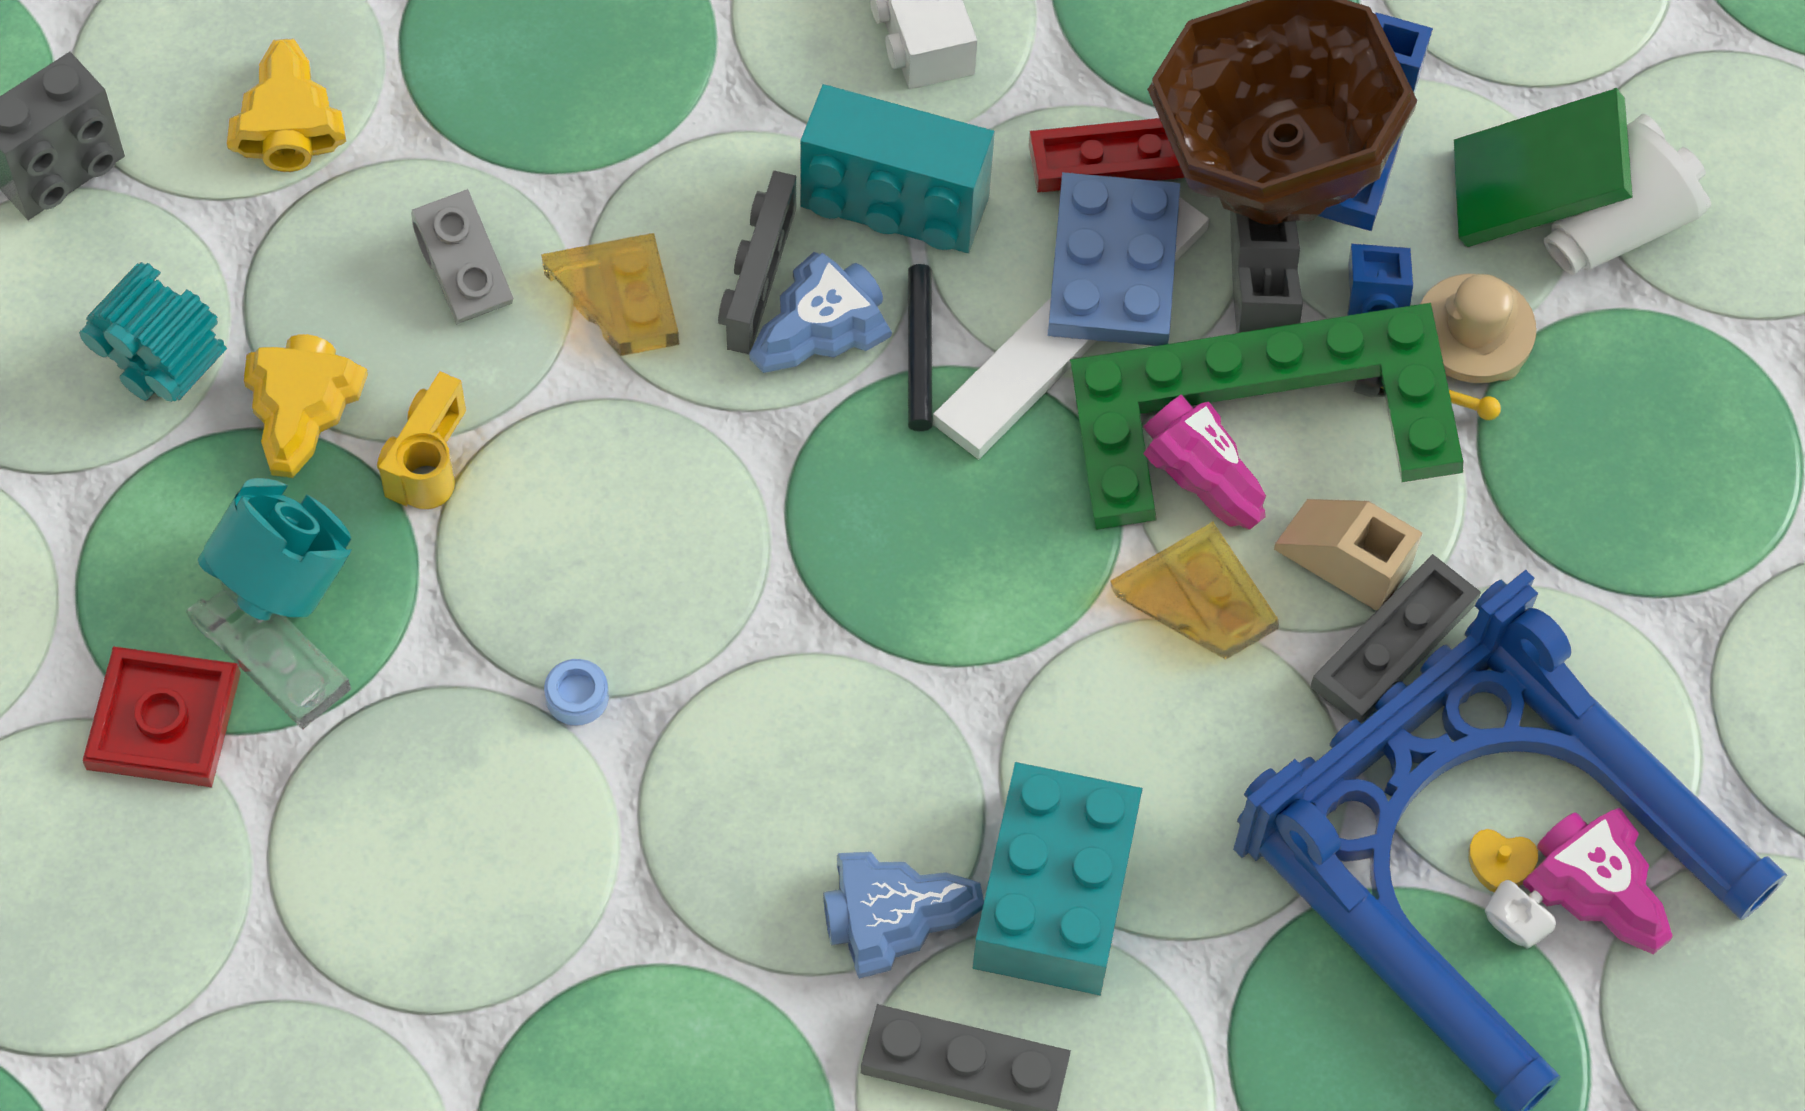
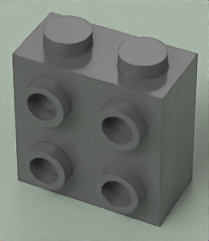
[0,52,125,220]

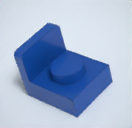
[1347,243,1413,316]

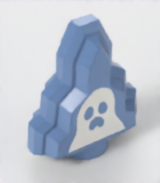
[749,252,892,373]

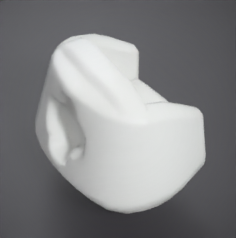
[1485,880,1556,949]

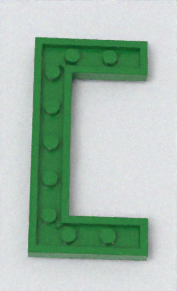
[1070,303,1464,530]

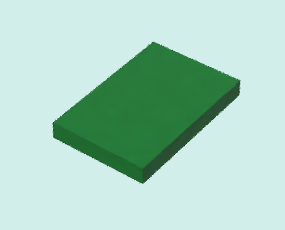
[1454,88,1633,247]

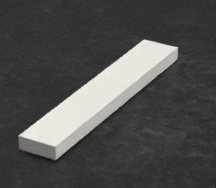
[933,197,1210,460]

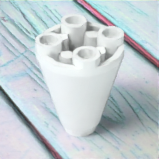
[1544,114,1711,275]

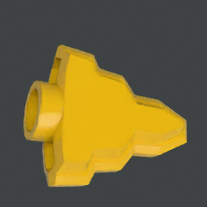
[227,38,347,172]
[243,334,368,478]

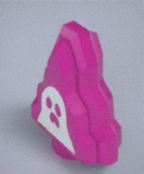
[1143,394,1266,530]
[1523,808,1673,954]

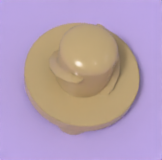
[1420,274,1537,383]

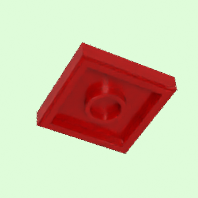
[82,646,241,787]

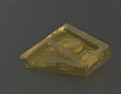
[1110,522,1279,660]

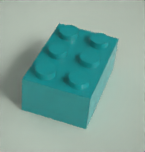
[800,84,995,254]
[972,762,1143,996]

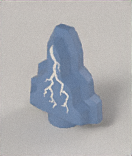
[823,852,984,979]

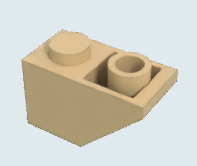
[1274,499,1422,611]

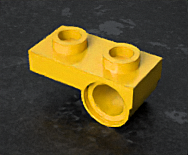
[377,371,466,509]

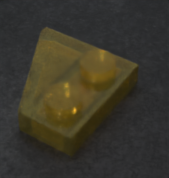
[541,233,679,356]

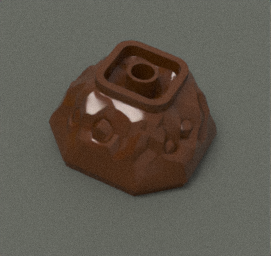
[1147,0,1418,225]

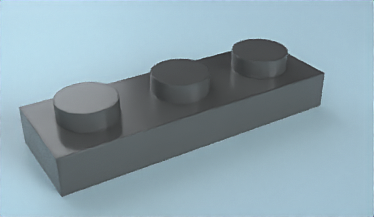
[718,170,796,355]
[1310,554,1481,723]
[861,1004,1071,1111]

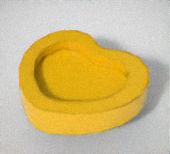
[1469,829,1538,893]

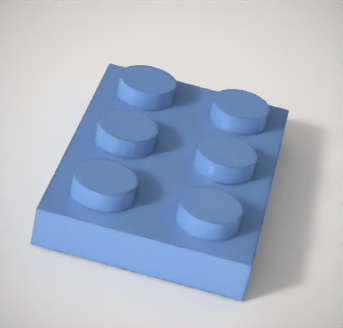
[1047,172,1180,346]

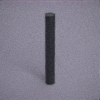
[908,264,933,431]

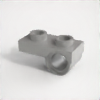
[411,189,514,325]

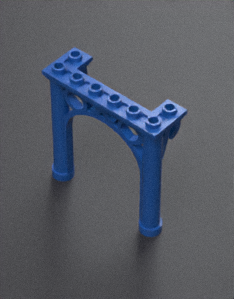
[1233,569,1787,1111]

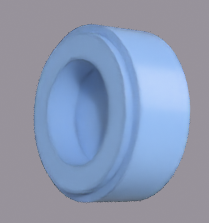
[544,659,609,726]

